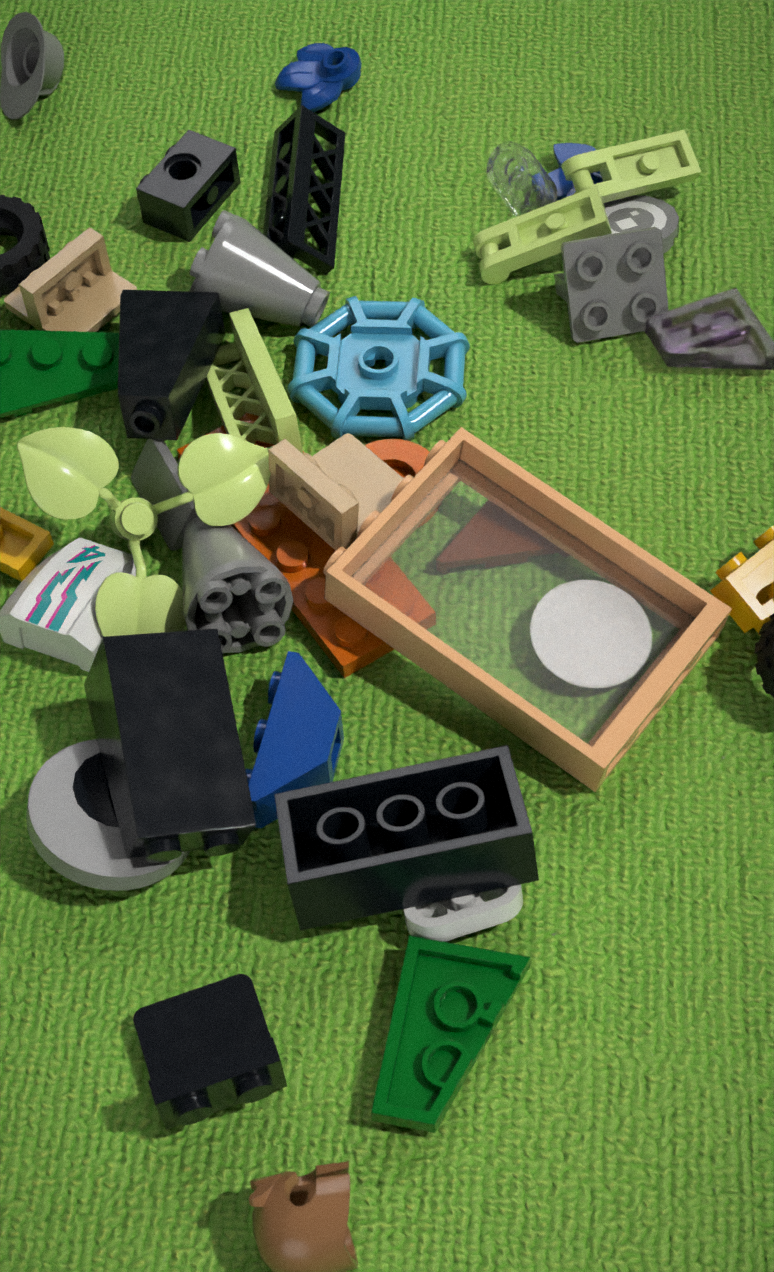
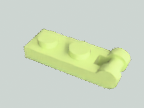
[561,129,701,203]
[473,185,612,284]

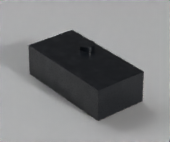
[274,745,539,931]

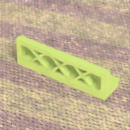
[205,308,303,453]

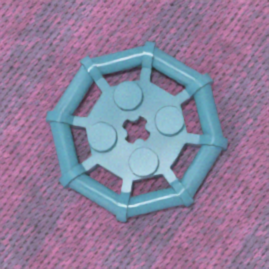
[287,296,470,441]

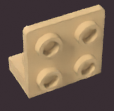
[268,433,403,550]

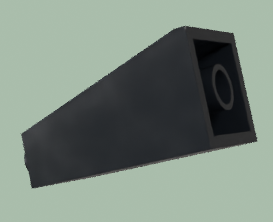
[84,629,256,863]

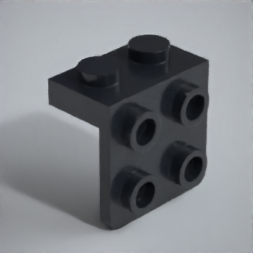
[133,974,287,1130]

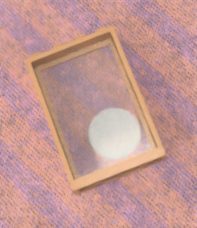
[323,427,732,792]

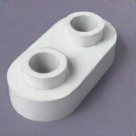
[403,884,523,942]

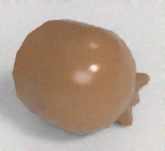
[249,1161,358,1272]

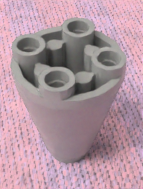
[189,210,330,327]
[182,517,293,654]

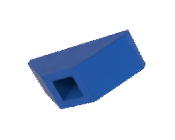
[245,651,344,828]

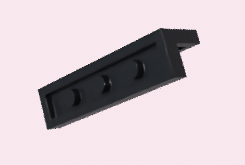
[263,105,345,275]

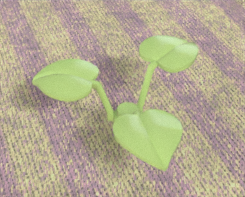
[17,427,271,637]

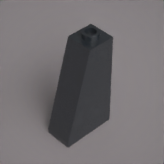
[118,290,225,440]

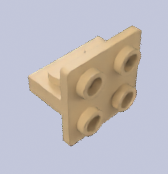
[4,227,137,332]

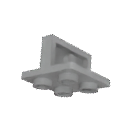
[554,227,670,342]

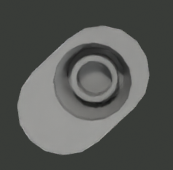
[0,12,64,120]

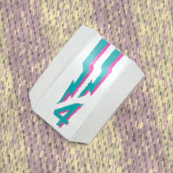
[0,537,147,672]

